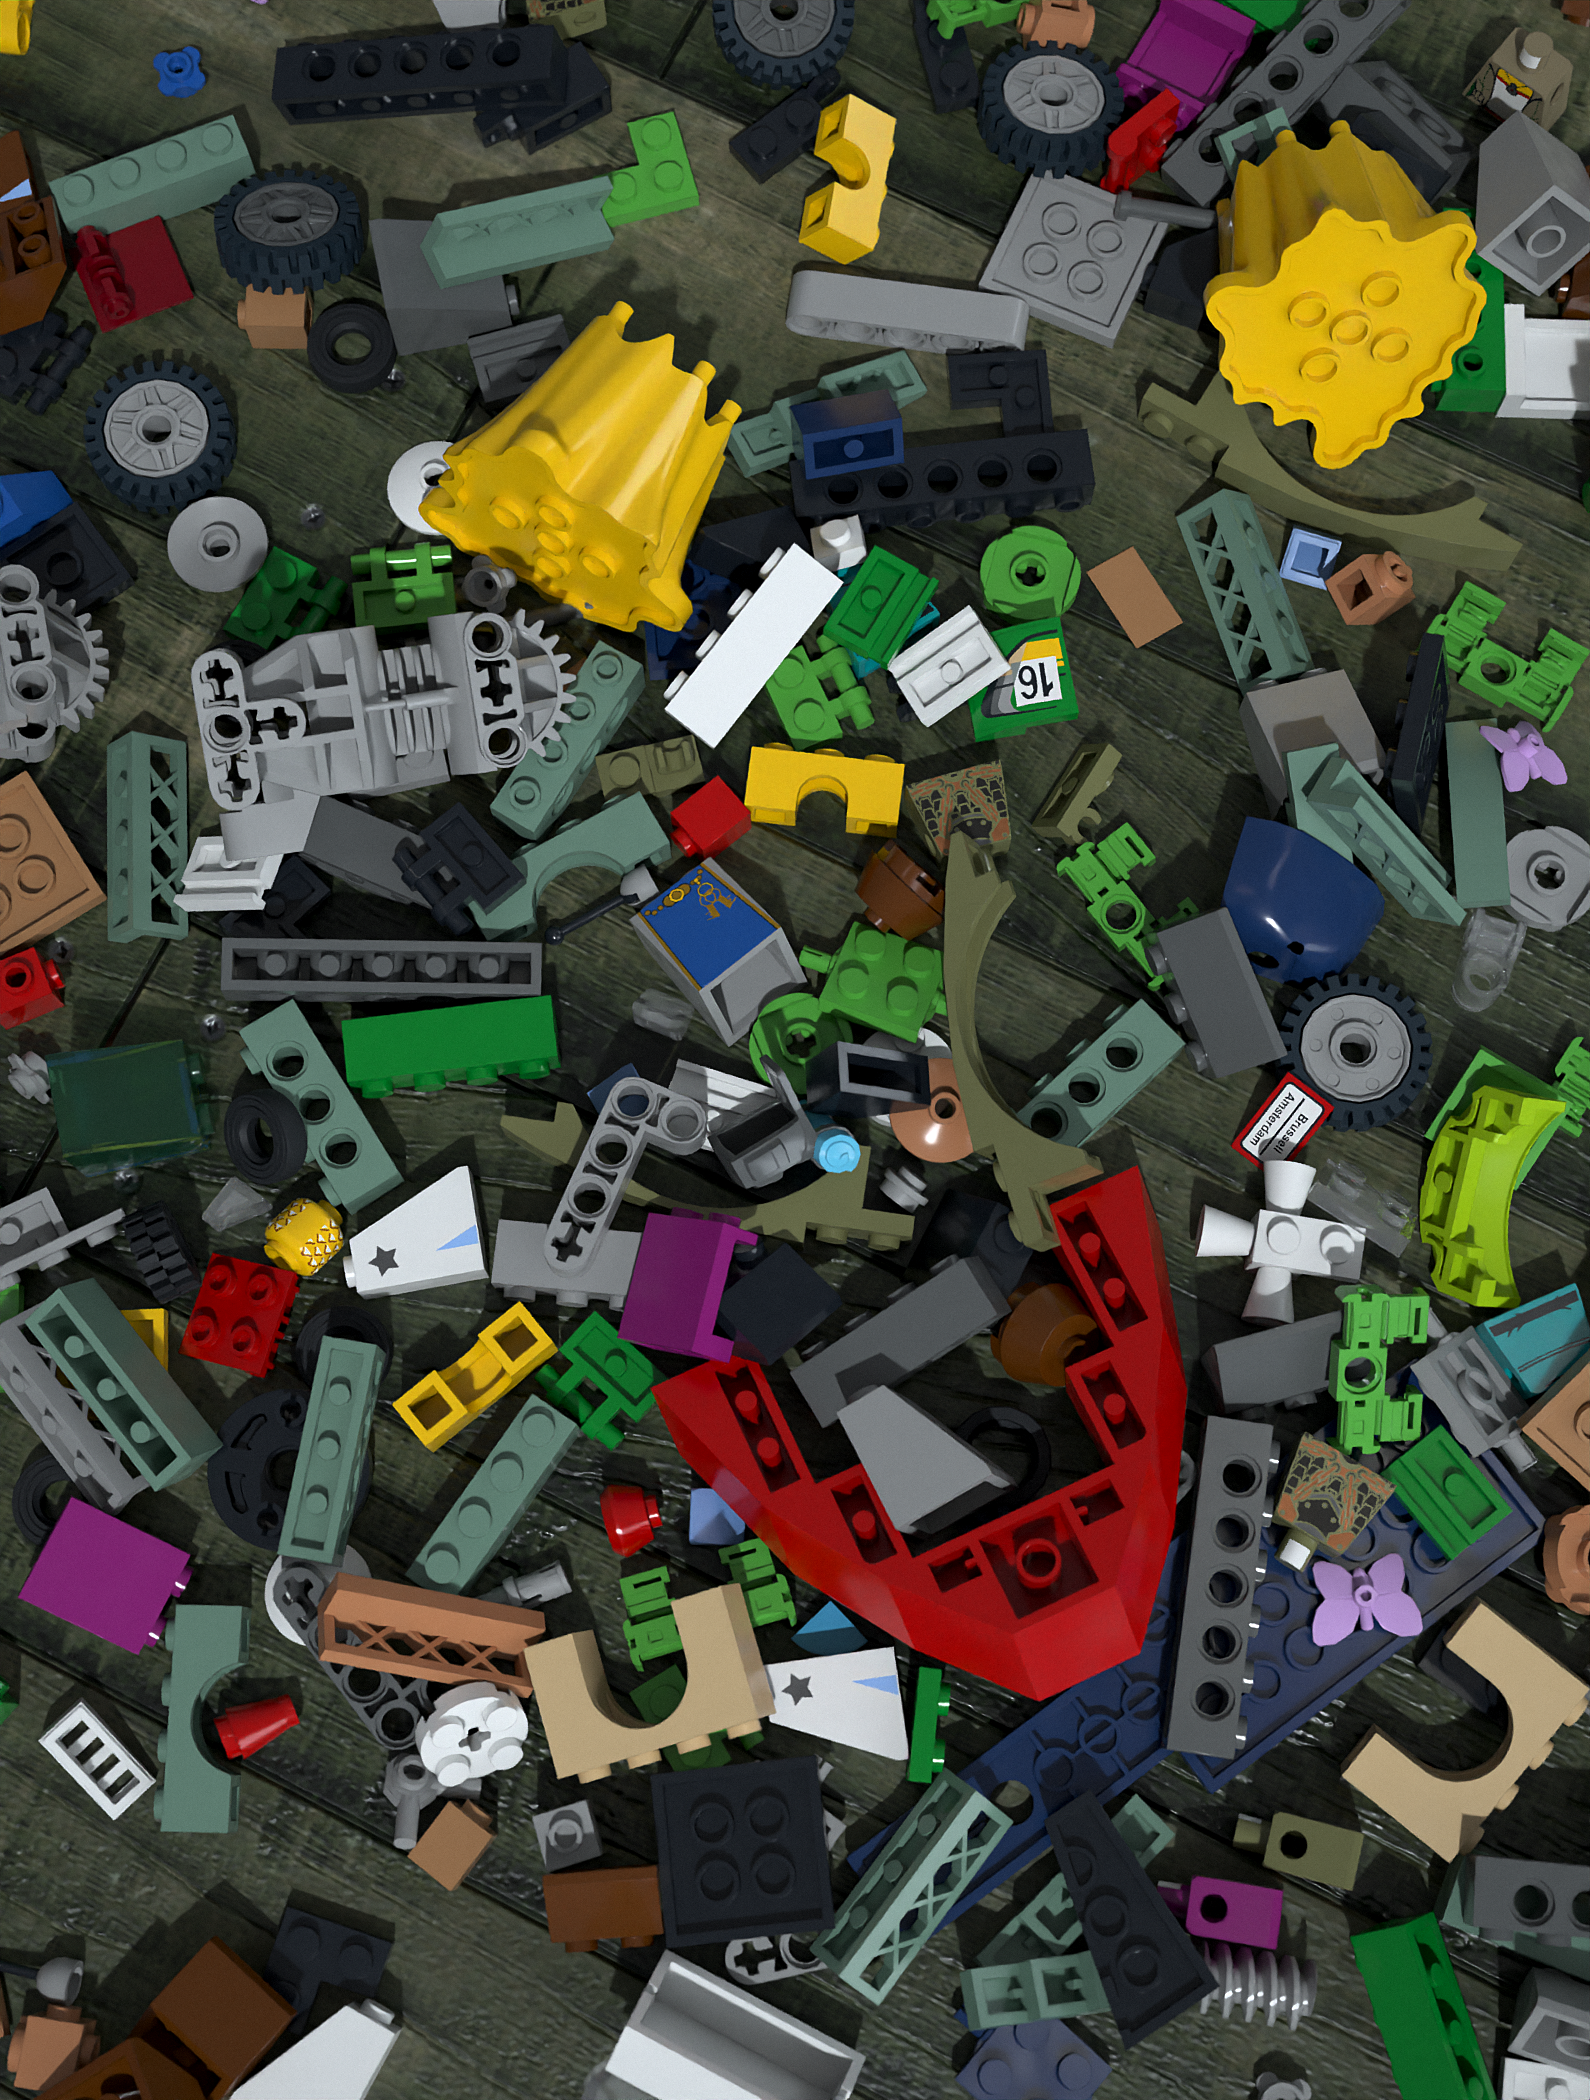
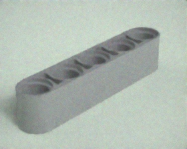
[785,270,1030,355]

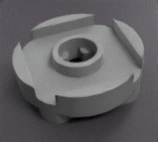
[1503,826,1590,932]

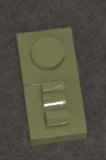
[595,734,706,803]
[1031,743,1123,846]

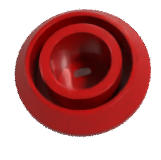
[600,1484,663,1557]

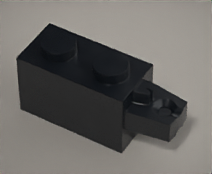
[473,41,612,156]

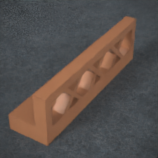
[317,1572,546,1698]

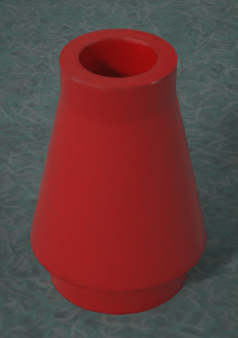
[213,1693,300,1760]

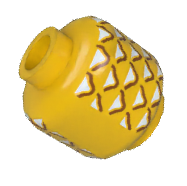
[264,1198,344,1276]

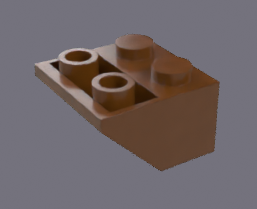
[0,196,67,336]
[126,1935,297,2100]

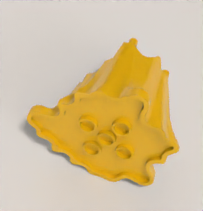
[1203,120,1487,469]
[418,301,742,632]

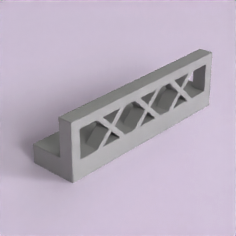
[0,1301,150,1516]

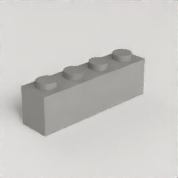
[491,1219,644,1312]

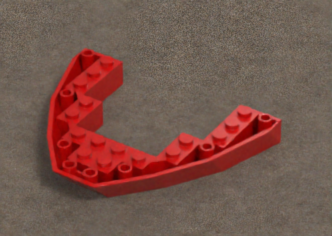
[650,1165,1187,1702]

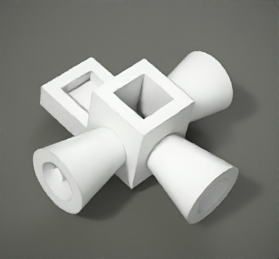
[1195,1160,1366,1328]

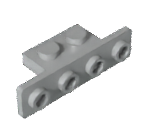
[0,1187,126,1292]

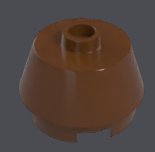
[854,838,945,941]
[990,1282,1099,1387]

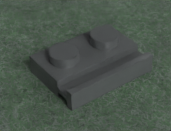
[467,314,570,411]

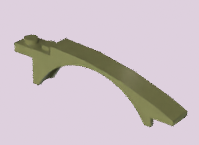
[1137,370,1523,572]
[943,830,1104,1252]
[500,1102,915,1252]

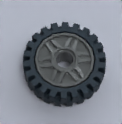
[712,0,855,90]
[213,170,364,295]

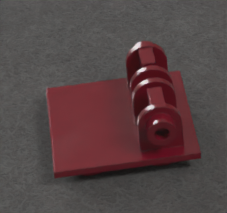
[68,215,194,334]

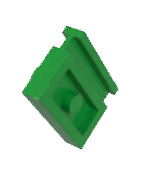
[823,545,939,671]
[1378,1425,1513,1561]
[906,1667,951,1783]

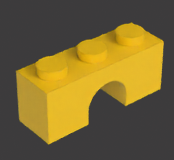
[798,94,896,265]
[744,743,905,838]
[392,1301,558,1453]

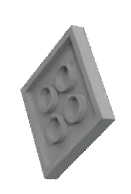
[978,170,1170,349]

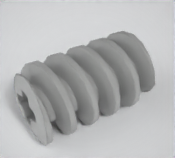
[1197,1940,1317,2031]

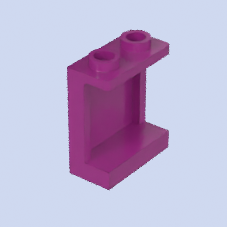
[1116,0,1256,135]
[617,1207,758,1363]
[18,1495,194,1655]

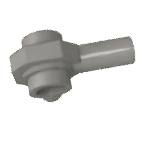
[383,1753,481,1849]

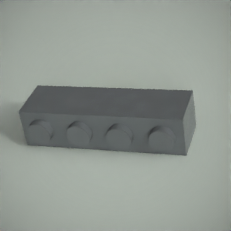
[284,795,459,920]
[790,1253,1012,1428]

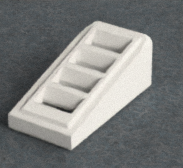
[39,1697,156,1820]

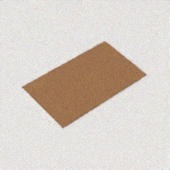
[1086,546,1183,649]

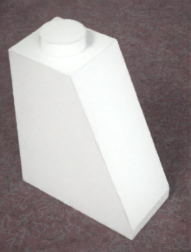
[230,1998,402,2100]

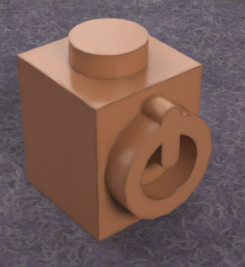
[1016,0,1095,50]
[1325,551,1416,625]
[8,2003,101,2092]

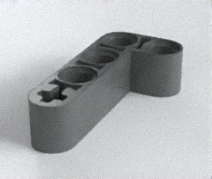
[273,1561,460,1750]

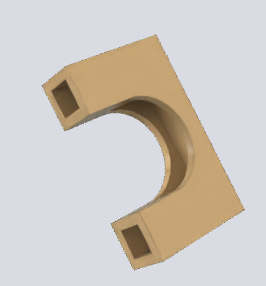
[523,1583,777,1784]
[1340,1595,1590,1863]

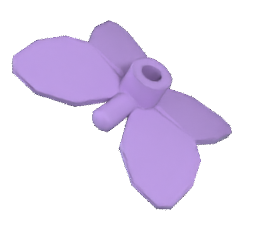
[1478,721,1567,792]
[1312,1553,1423,1646]

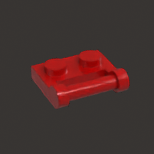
[1099,88,1180,196]

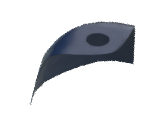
[1220,816,1385,990]

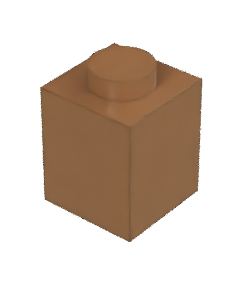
[237,283,314,349]
[407,1799,498,1891]

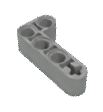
[542,1076,708,1279]

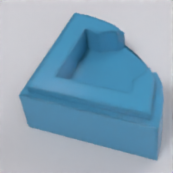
[791,1601,868,1656]

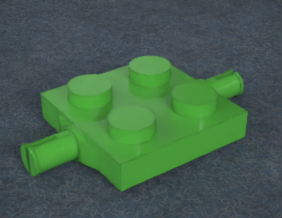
[798,921,948,1044]

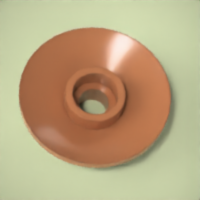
[889,1058,974,1163]

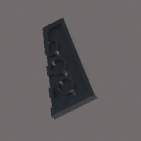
[1043,1789,1220,2051]

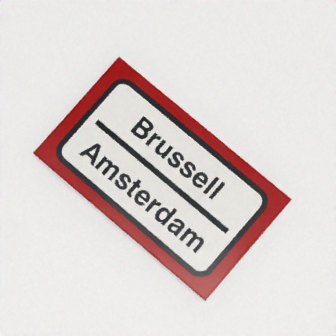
[1231,1072,1335,1172]

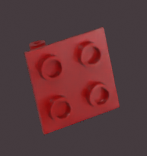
[178,1253,300,1379]

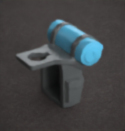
[707,1054,861,1189]

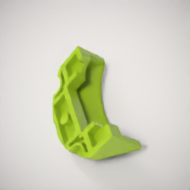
[1420,1085,1567,1308]

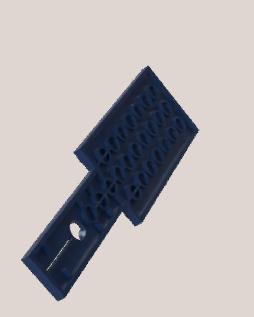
[846,1356,1547,1941]

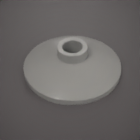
[167,497,268,592]

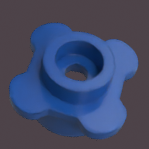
[153,47,206,98]

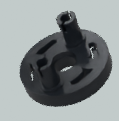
[207,1389,373,1553]

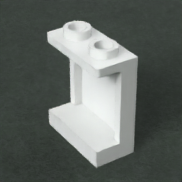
[1495,304,1590,420]

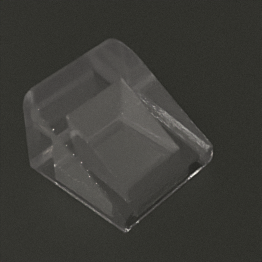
[631,988,694,1041]
[202,1176,273,1232]

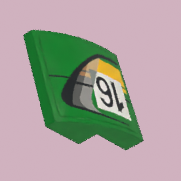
[967,617,1079,742]

